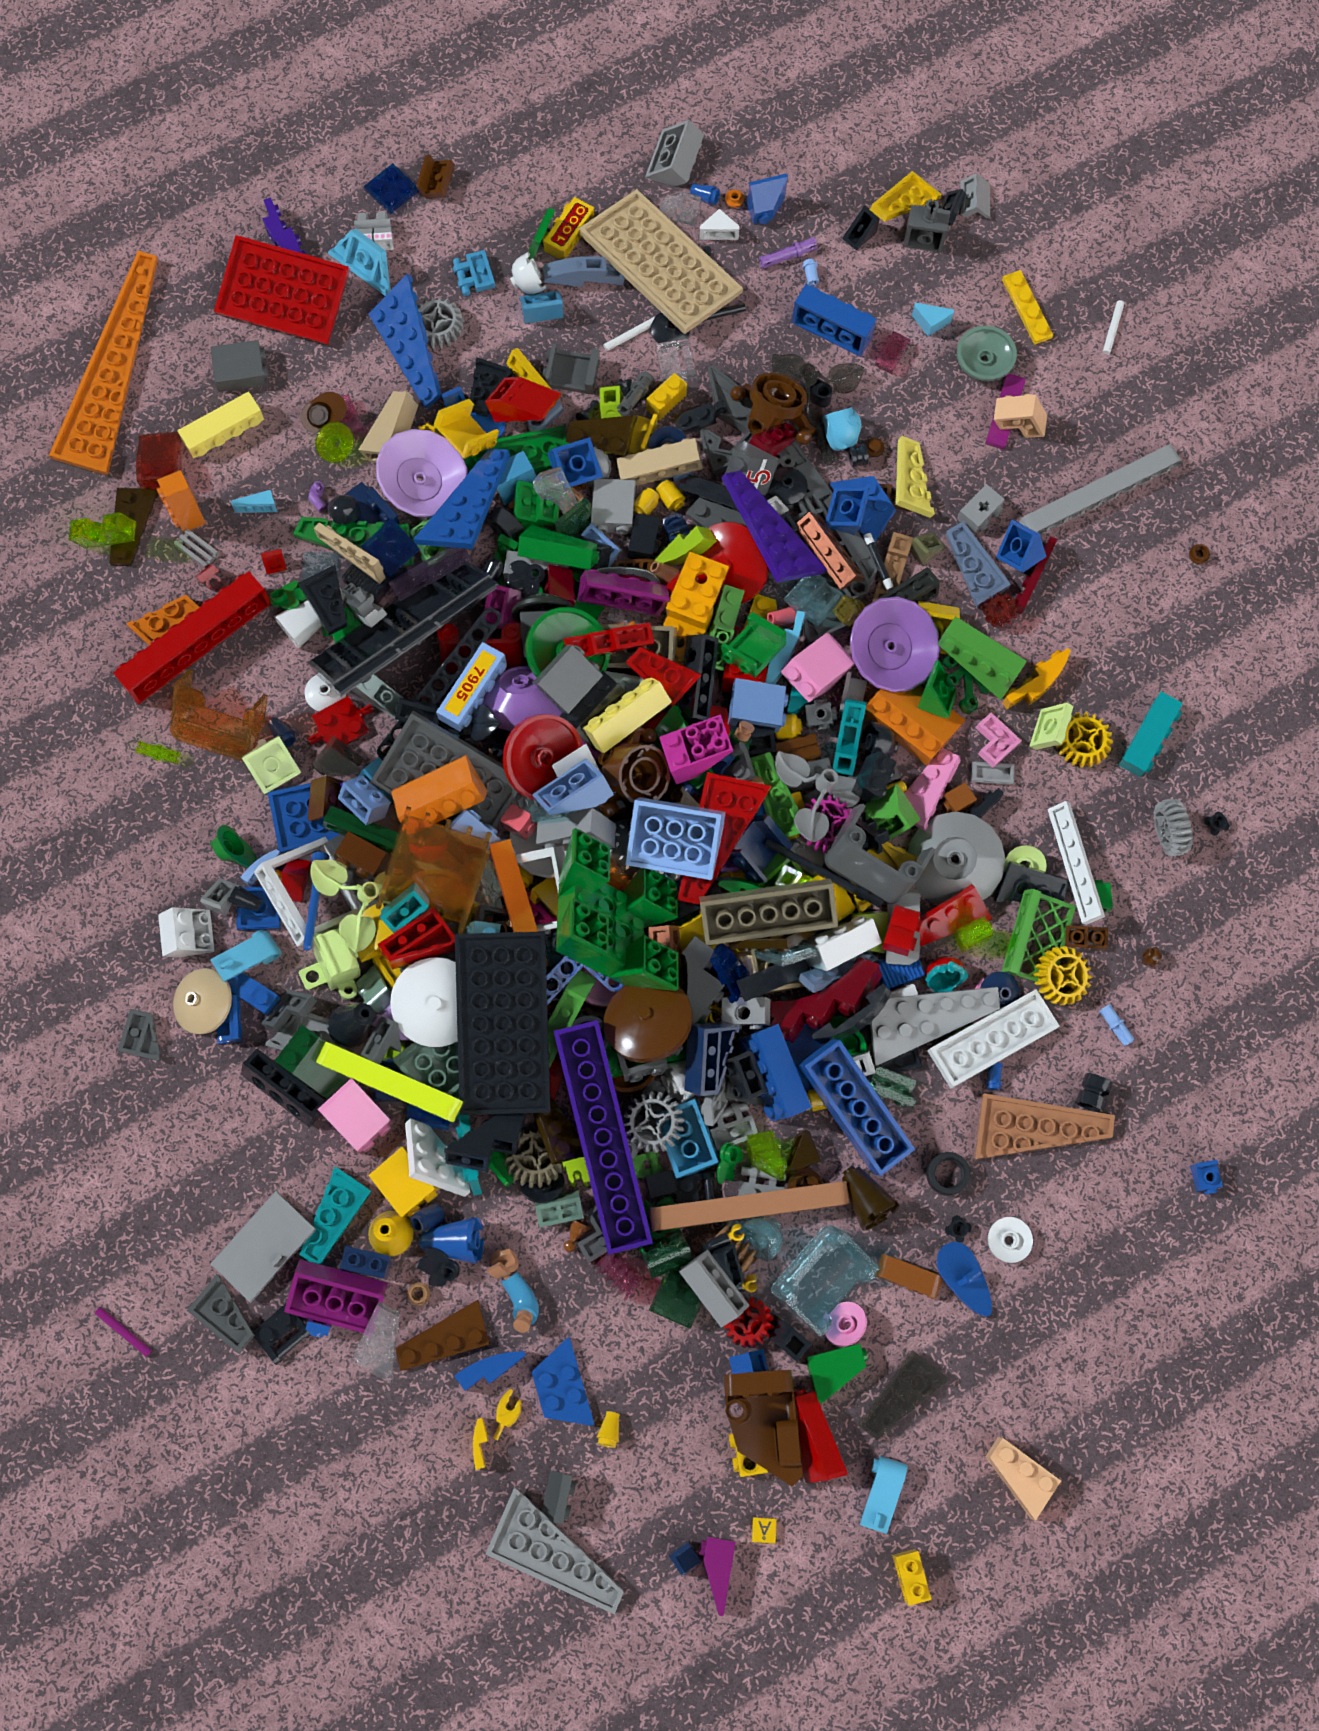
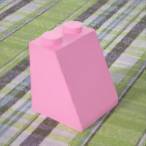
[781,632,855,702]
[318,1078,393,1154]

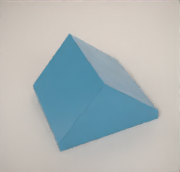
[520,290,564,324]
[497,451,538,506]

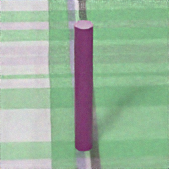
[95,1307,152,1357]

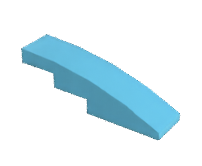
[766,611,805,685]

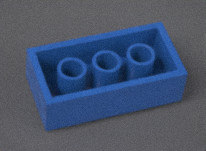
[791,284,877,357]
[738,1024,812,1121]

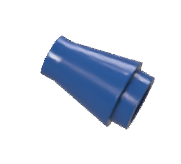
[690,183,720,205]

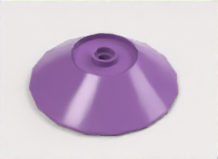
[850,597,941,692]
[482,666,563,731]

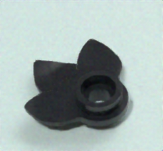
[506,560,545,599]
[415,1248,460,1287]

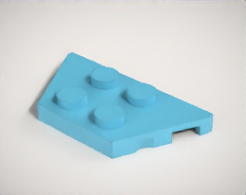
[328,228,391,296]

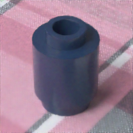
[410,1203,445,1233]

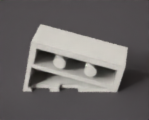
[800,916,882,971]

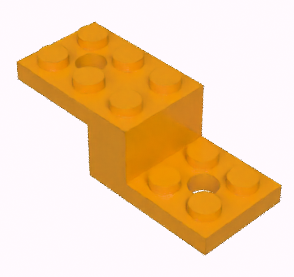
[663,552,729,665]

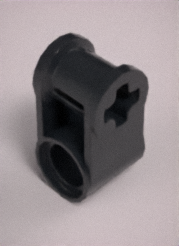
[799,372,832,408]

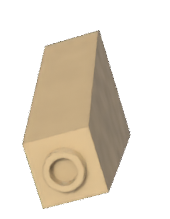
[358,391,418,463]

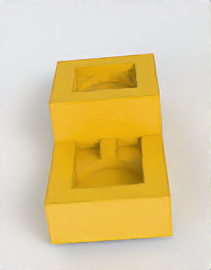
[473,1418,489,1470]

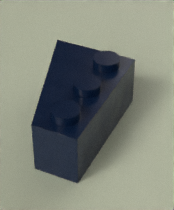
[684,1021,740,1096]

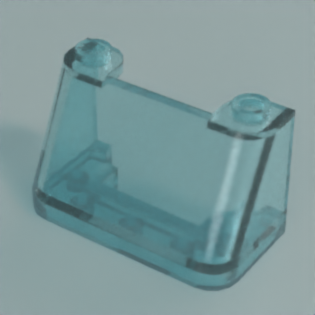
[771,1225,880,1337]

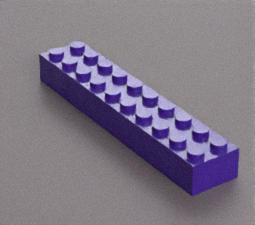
[554,1020,653,1255]

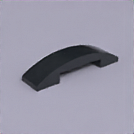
[812,984,892,1044]

